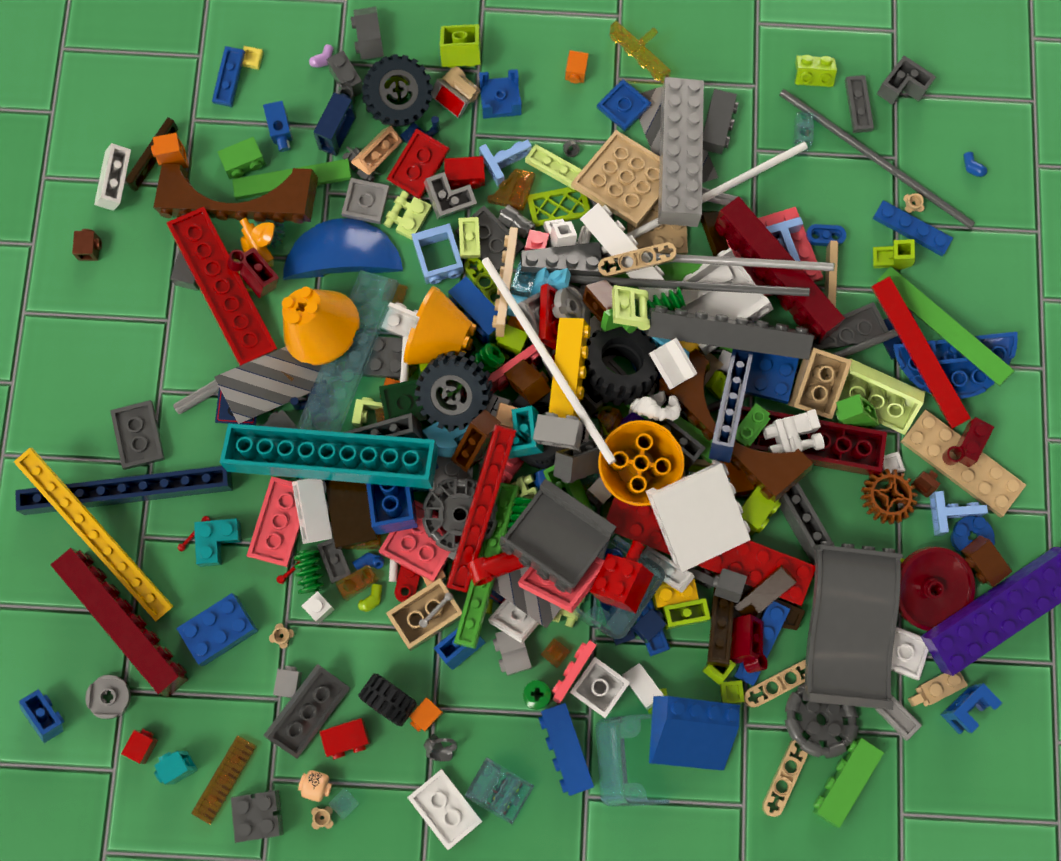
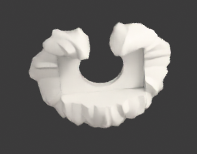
[630,391,682,421]

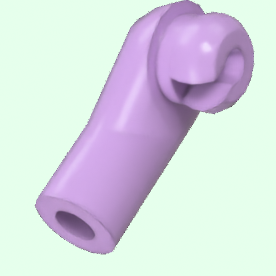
[309,45,334,68]

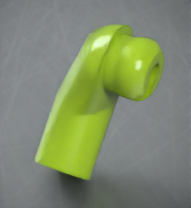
[358,584,382,612]

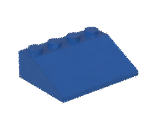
[649,696,740,771]

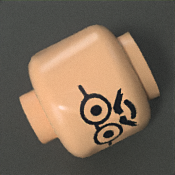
[298,770,332,802]

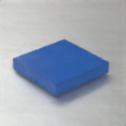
[597,79,651,132]

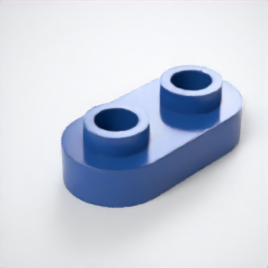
[806,224,846,246]

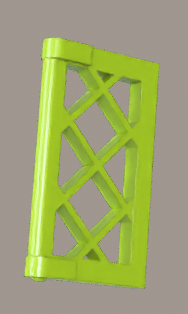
[526,187,590,227]

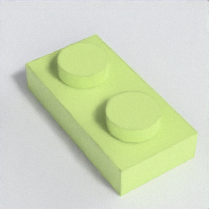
[459,217,480,258]

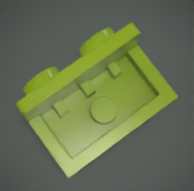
[795,55,837,87]

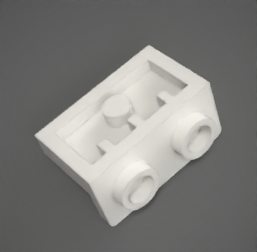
[381,302,420,338]

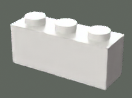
[94,143,131,211]
[292,479,333,544]

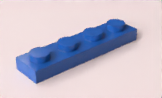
[872,200,953,256]
[734,601,790,686]

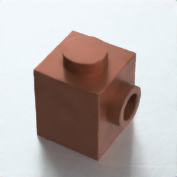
[72,229,102,261]

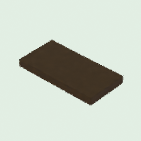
[325,480,378,549]

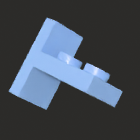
[479,140,532,187]
[766,217,803,261]
[929,491,988,536]

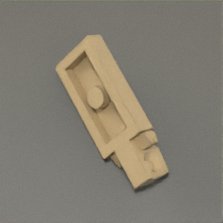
[908,672,968,706]

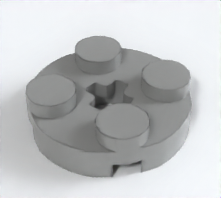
[552,287,587,321]
[85,675,131,719]

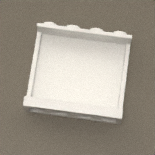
[680,248,773,355]
[646,460,751,572]

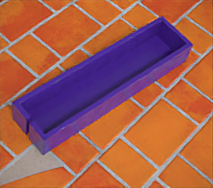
[920,547,1061,676]

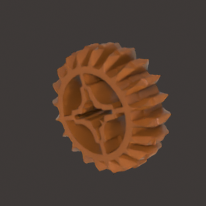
[860,469,918,525]

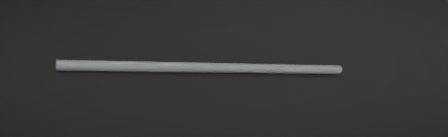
[601,253,835,271]

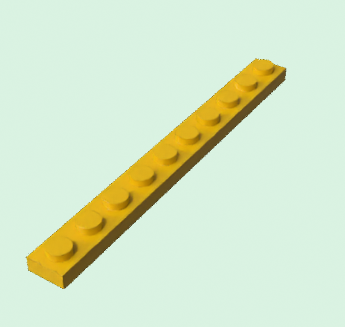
[14,448,174,621]

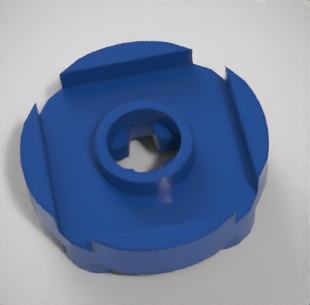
[951,516,995,554]

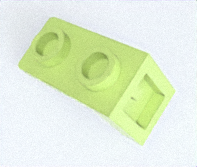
[352,397,383,428]

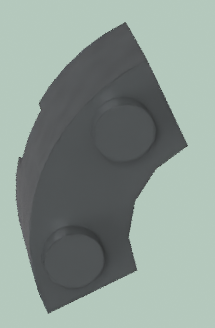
[351,7,384,60]

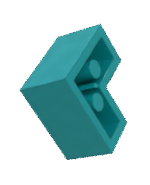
[508,406,544,459]
[194,519,242,567]

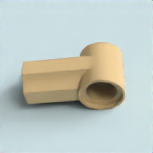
[441,66,480,103]

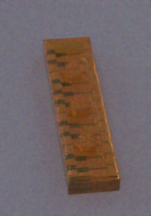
[191,735,257,825]

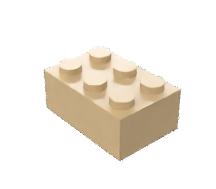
[787,348,852,419]
[386,578,462,651]

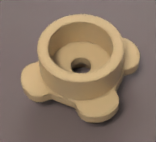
[903,193,925,213]
[269,623,294,649]
[311,806,334,830]

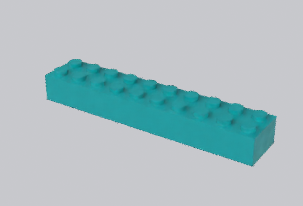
[220,423,439,489]

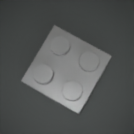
[341,178,390,224]

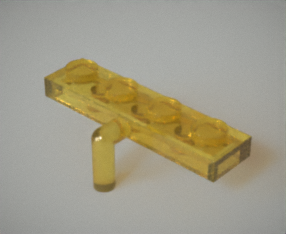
[609,21,671,84]

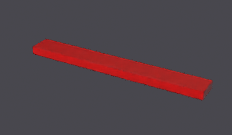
[871,276,971,429]
[446,424,516,593]

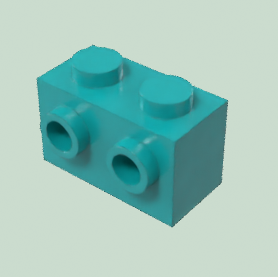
[154,751,198,785]

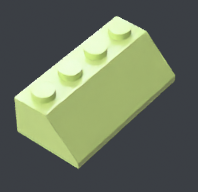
[839,358,925,435]

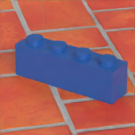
[538,703,594,796]

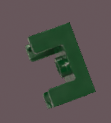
[379,379,427,421]

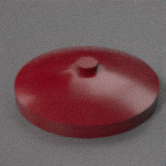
[898,546,975,631]

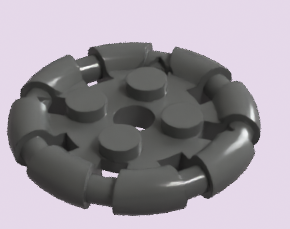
[422,477,498,553]
[785,683,859,758]

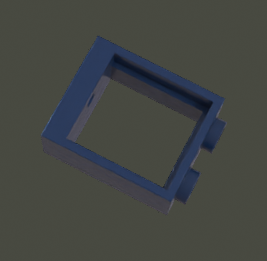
[313,92,356,156]

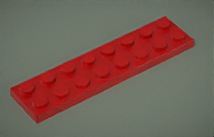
[166,207,277,366]

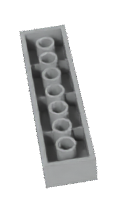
[658,77,704,227]

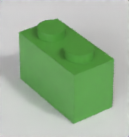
[217,136,266,179]
[836,394,879,429]

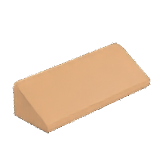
[351,126,402,175]

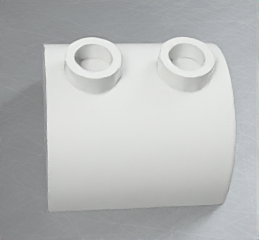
[570,657,630,718]

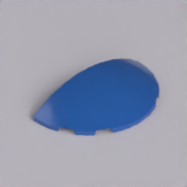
[283,218,403,280]
[893,332,1018,399]

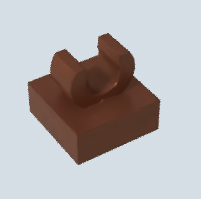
[911,470,940,498]

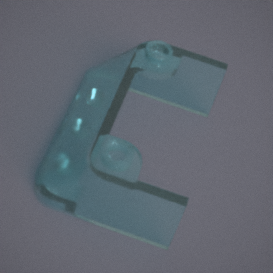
[573,535,665,639]
[595,714,669,807]

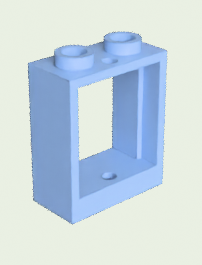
[411,223,464,284]

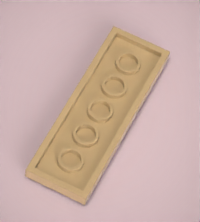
[900,409,1026,518]

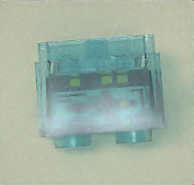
[465,757,534,825]

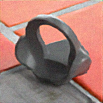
[424,734,457,762]

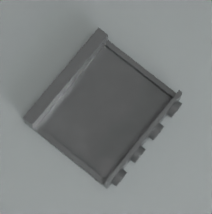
[499,479,616,594]

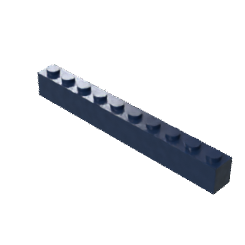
[15,466,233,515]

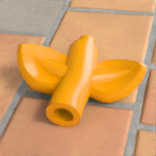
[239,218,275,263]

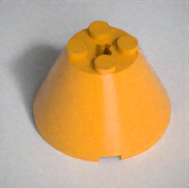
[404,286,477,365]
[282,287,360,365]
[598,420,684,506]

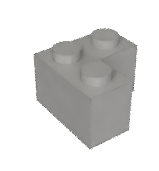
[424,172,477,220]

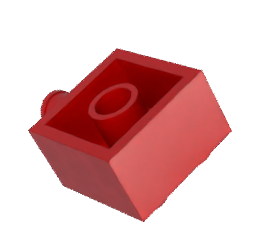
[590,541,654,613]

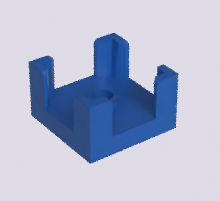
[479,69,521,119]
[940,683,1002,734]

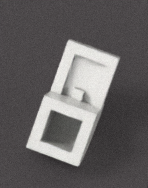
[544,219,577,248]

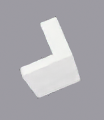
[649,338,697,389]

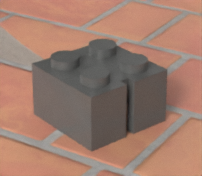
[231,790,284,843]

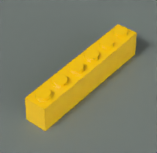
[549,318,591,420]

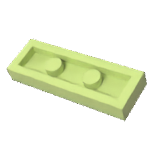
[525,144,582,190]

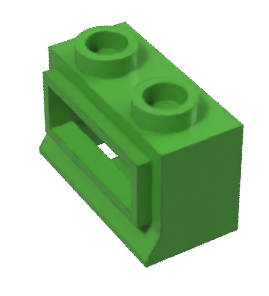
[735,403,771,448]

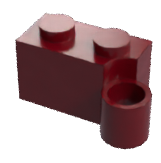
[227,247,279,299]
[942,417,994,467]
[730,614,768,673]

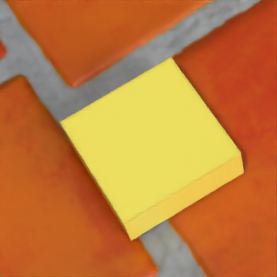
[242,46,264,70]

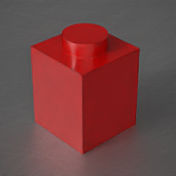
[121,728,158,764]

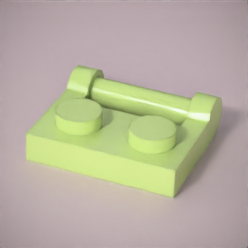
[612,285,650,330]

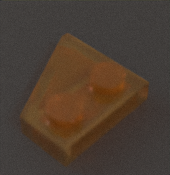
[487,169,536,211]

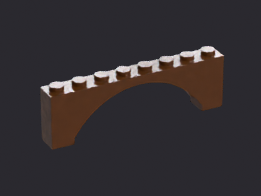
[153,164,318,224]
[659,348,813,503]

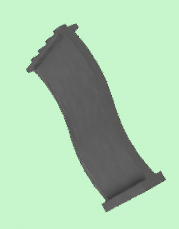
[802,541,903,710]

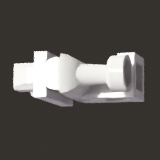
[762,409,825,453]

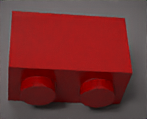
[444,156,485,190]
[319,718,371,760]

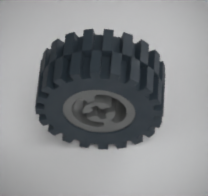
[362,54,433,127]
[415,351,493,431]

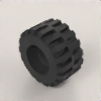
[358,673,418,726]

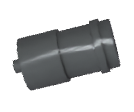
[498,205,536,239]

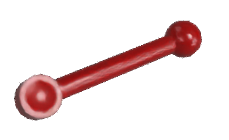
[178,516,210,551]
[277,561,300,584]

